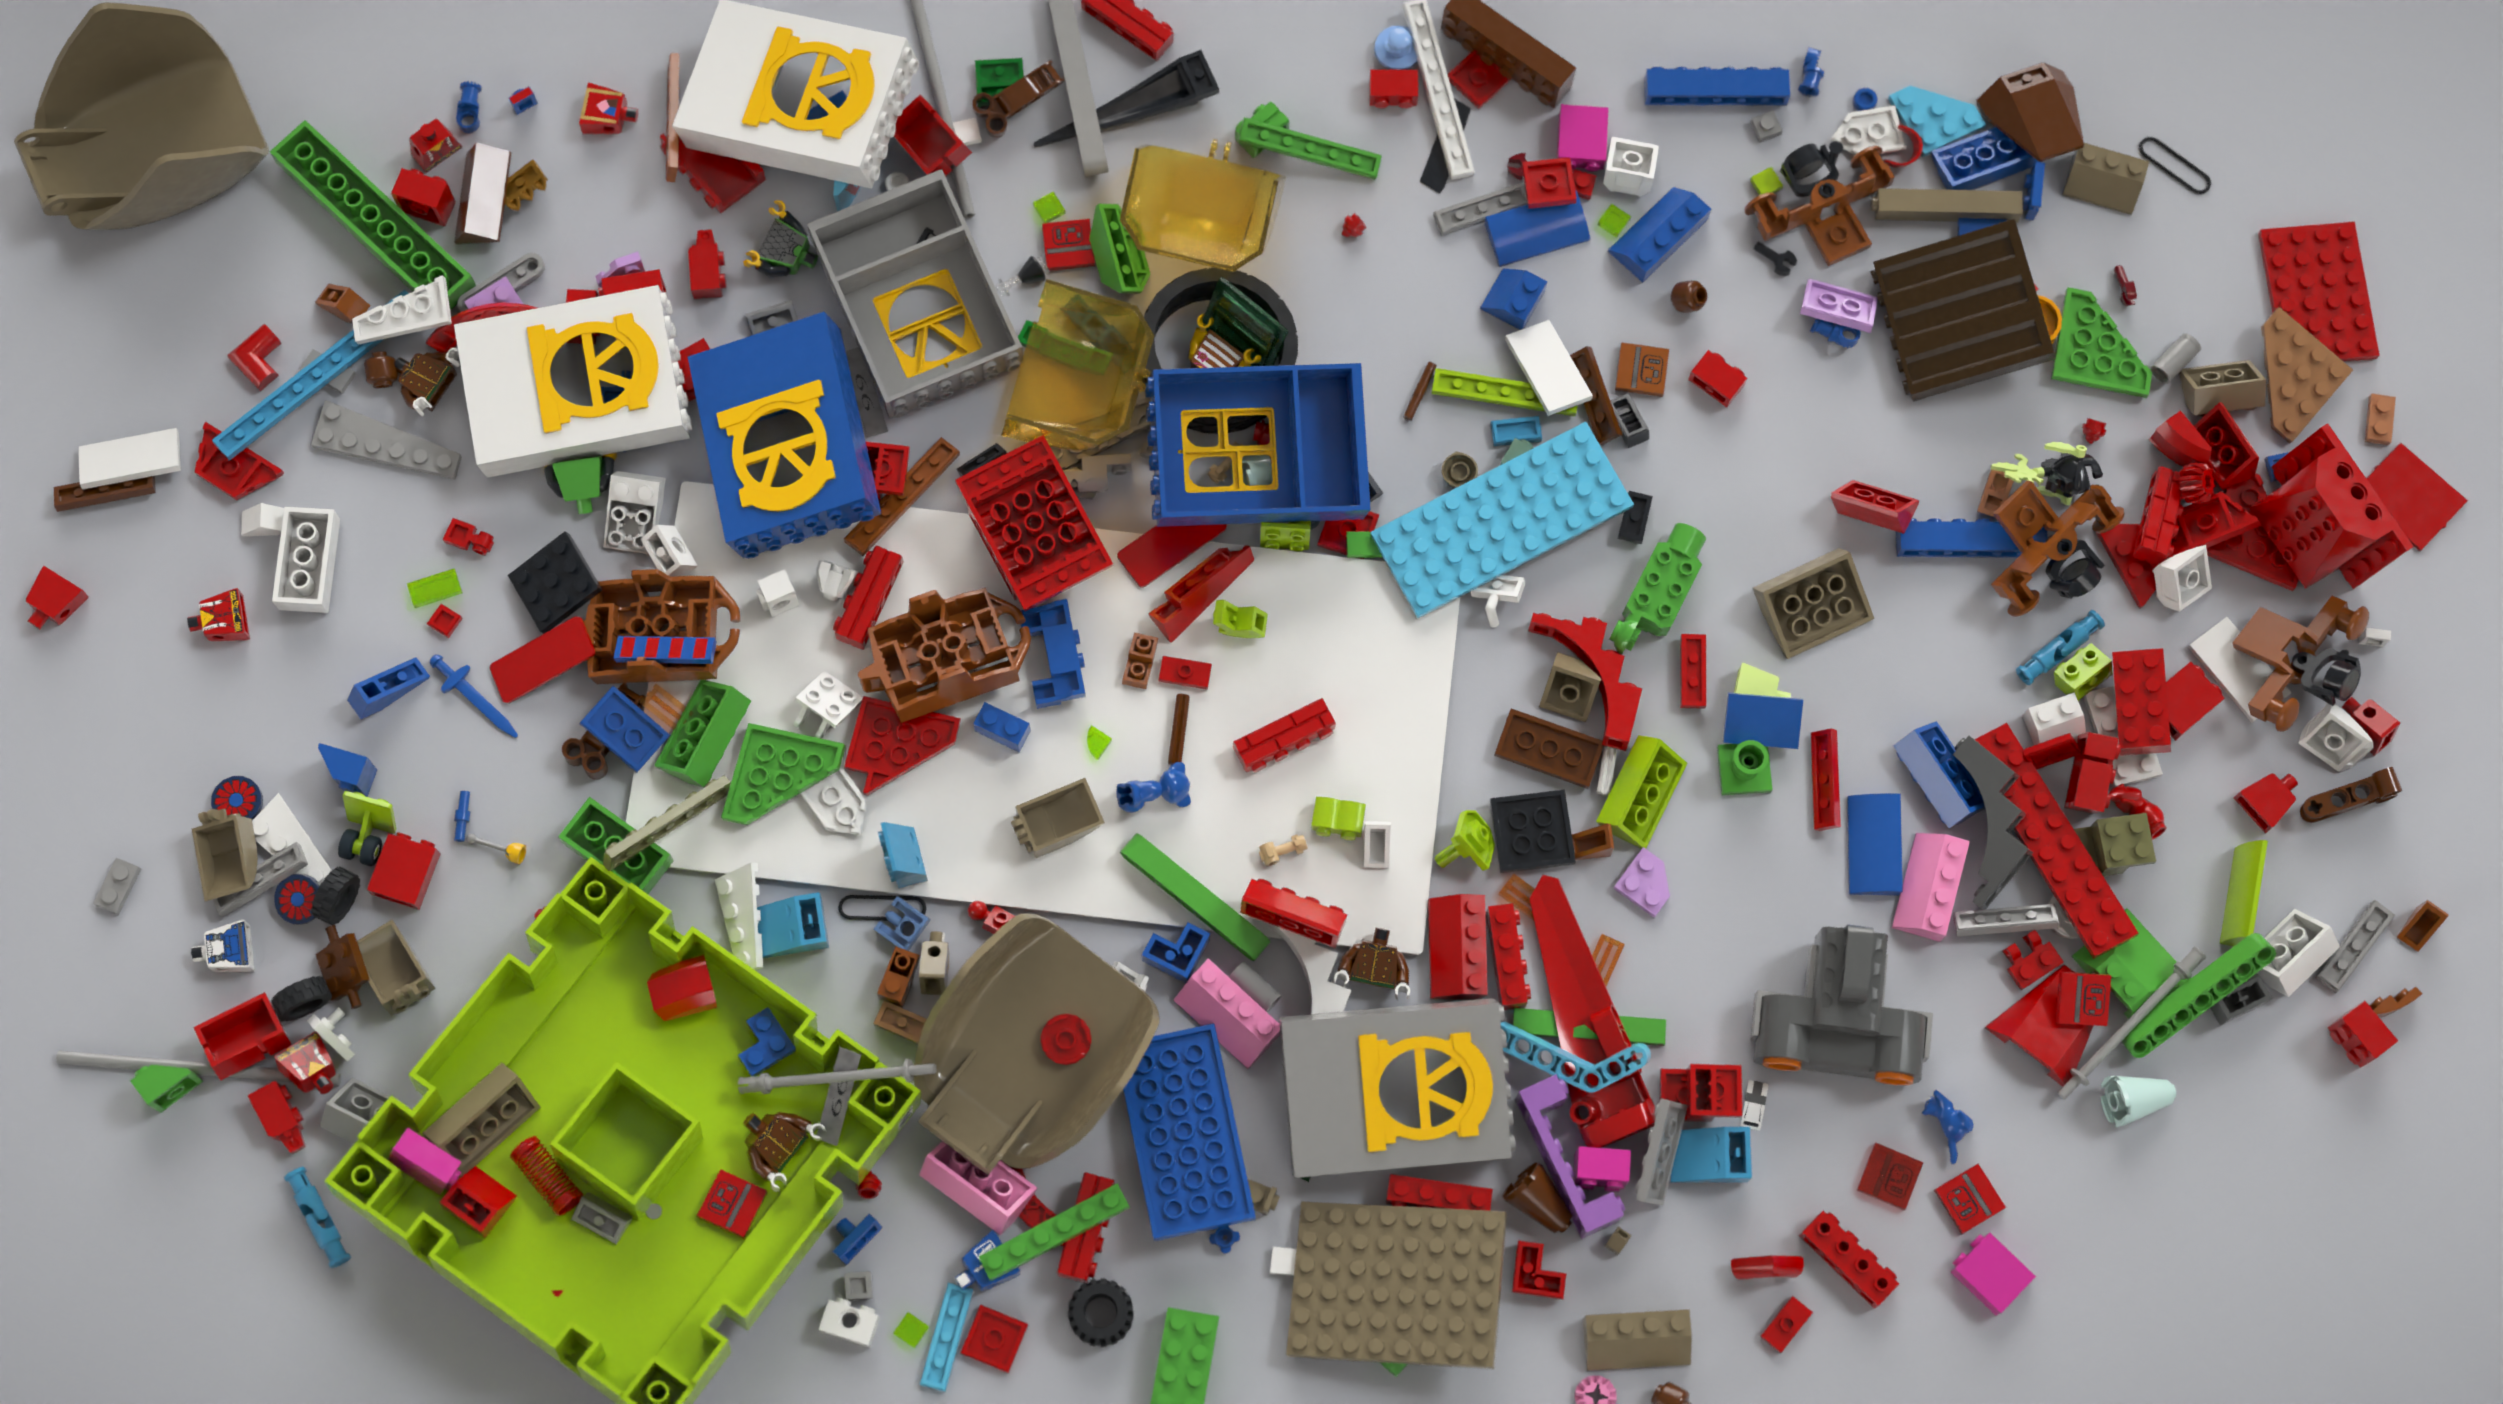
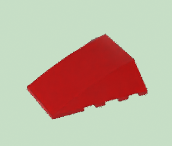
[1985,964,2094,1087]

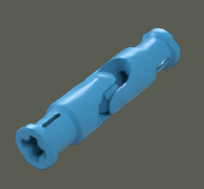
[2016,610,2105,685]
[284,1167,351,1268]

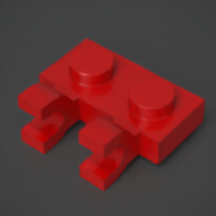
[2002,930,2064,990]

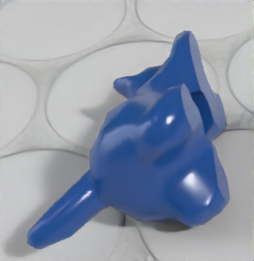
[1922,1090,1974,1164]

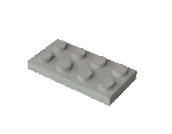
[1636,1099,1688,1205]

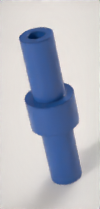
[454,791,471,842]

